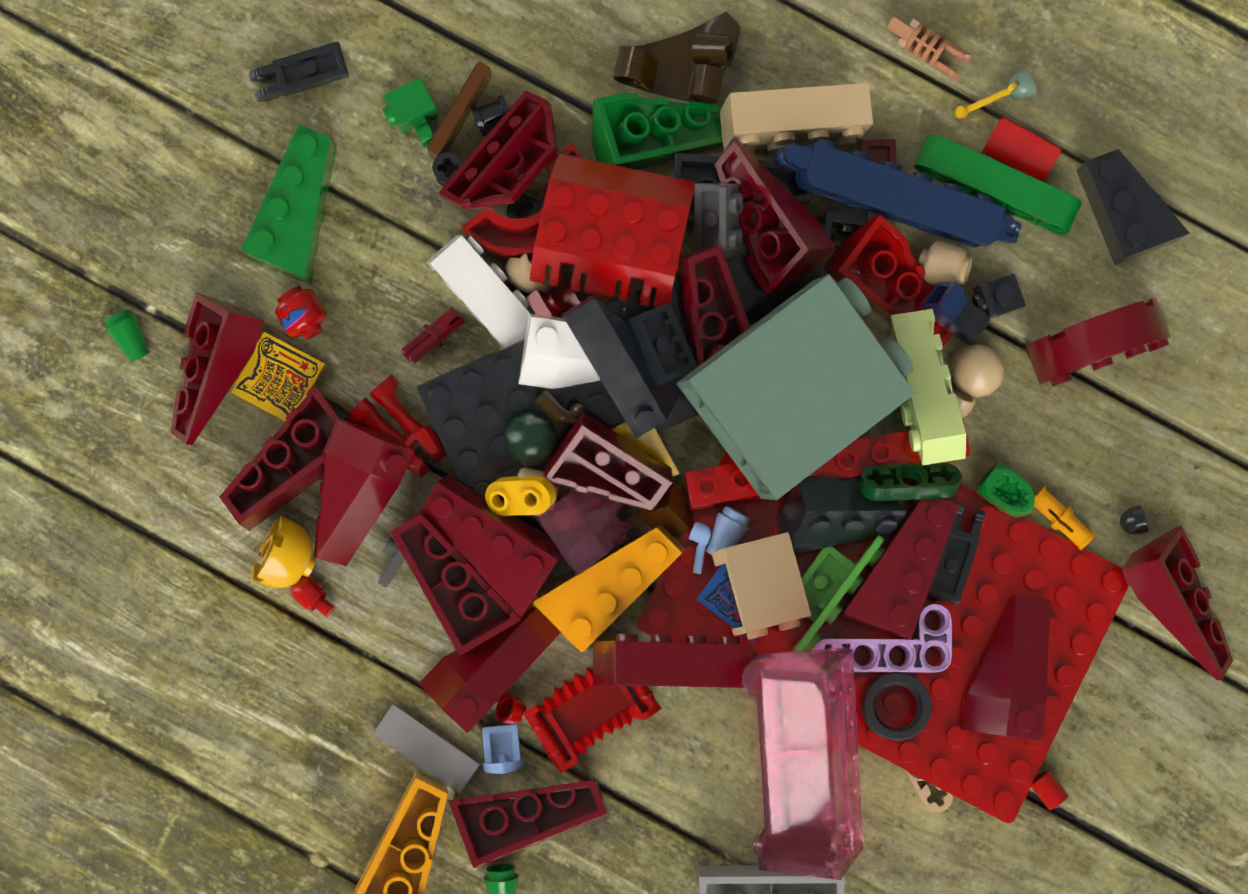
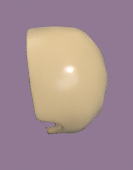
[505,254,553,294]
[948,343,1005,398]

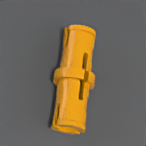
[1034,486,1096,550]

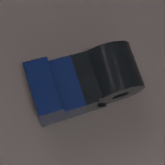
[921,282,990,345]

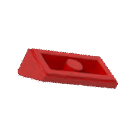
[981,117,1062,182]

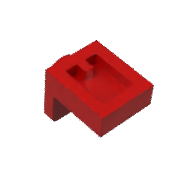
[526,284,582,318]

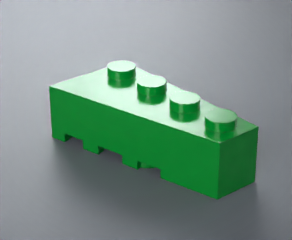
[241,124,337,285]

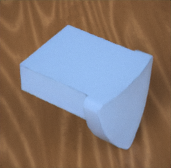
[482,724,525,774]

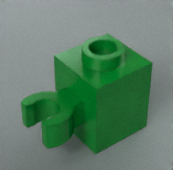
[382,77,439,148]

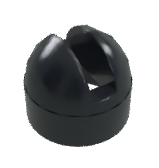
[1120,505,1148,535]

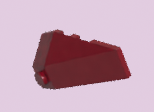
[171,293,264,445]
[961,595,1051,741]
[419,606,561,733]

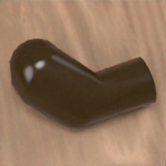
[535,390,589,427]

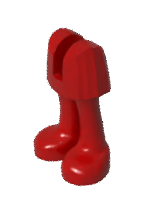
[345,374,446,478]

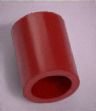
[1031,769,1069,810]

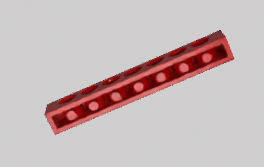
[683,420,971,512]

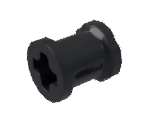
[470,94,509,136]
[432,152,463,187]

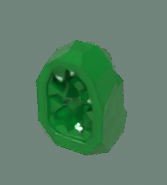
[974,462,1035,517]

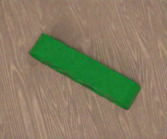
[913,134,1082,236]

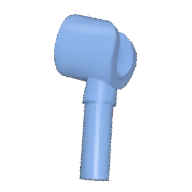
[688,522,711,574]

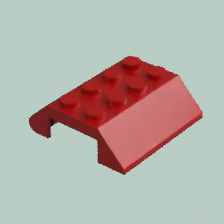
[529,154,697,308]

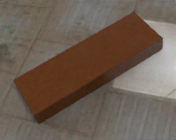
[427,61,492,160]

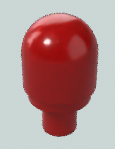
[290,576,335,618]

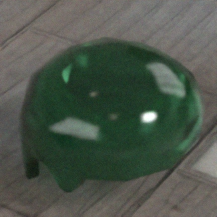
[504,412,558,467]

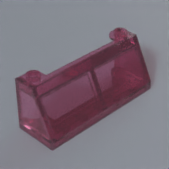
[742,648,863,880]

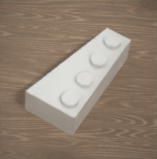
[426,235,530,348]

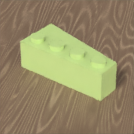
[891,309,966,465]

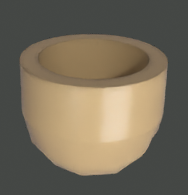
[952,389,976,418]

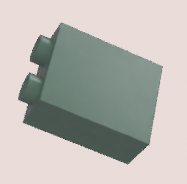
[676,274,916,500]

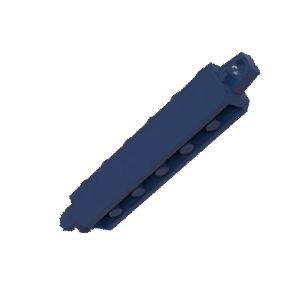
[775,139,1022,248]

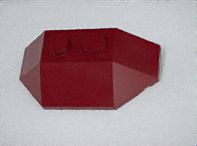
[438,90,558,209]

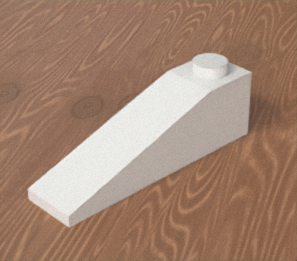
[518,313,600,389]

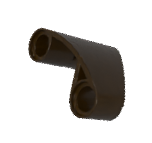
[613,11,741,104]

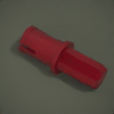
[401,306,465,365]

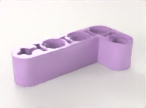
[808,604,952,673]

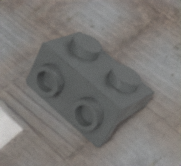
[694,183,743,259]

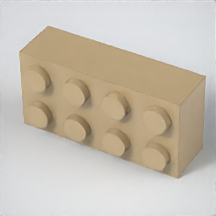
[720,82,873,154]

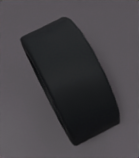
[860,672,932,741]

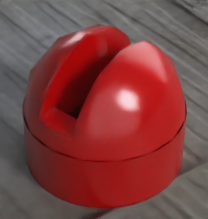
[495,694,527,724]

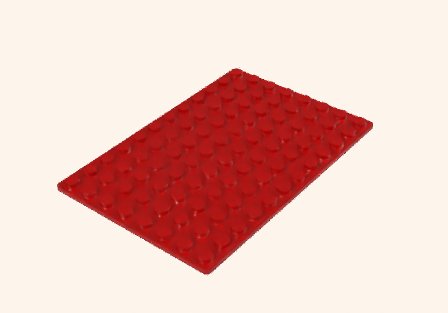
[636,434,1129,824]

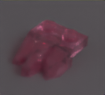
[536,488,634,575]

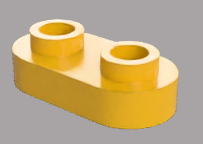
[485,476,556,516]

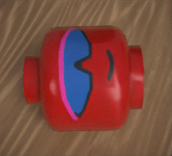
[275,286,327,340]

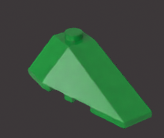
[592,93,723,170]

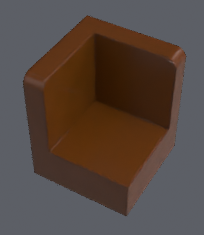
[639,479,694,537]

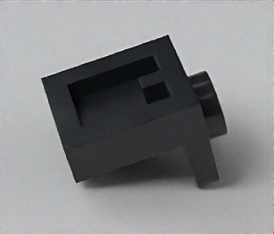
[817,207,869,238]
[972,274,1026,319]

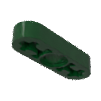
[858,462,962,501]

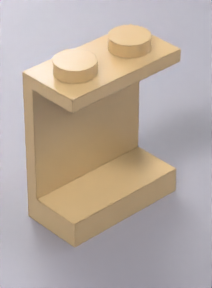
[712,532,811,640]

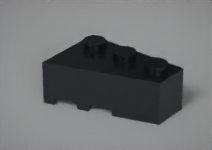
[1076,149,1190,265]
[776,478,907,554]

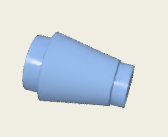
[706,506,750,555]

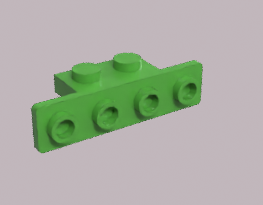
[792,535,885,655]

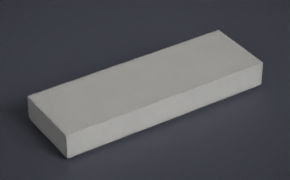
[373,704,481,794]

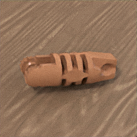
[887,16,973,82]

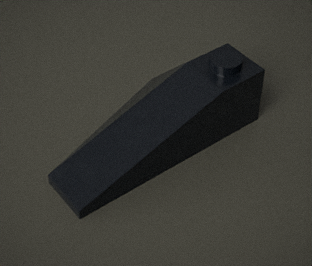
[562,296,682,439]

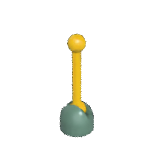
[954,69,1037,119]

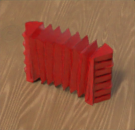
[522,667,662,774]

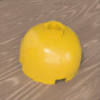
[251,516,316,588]

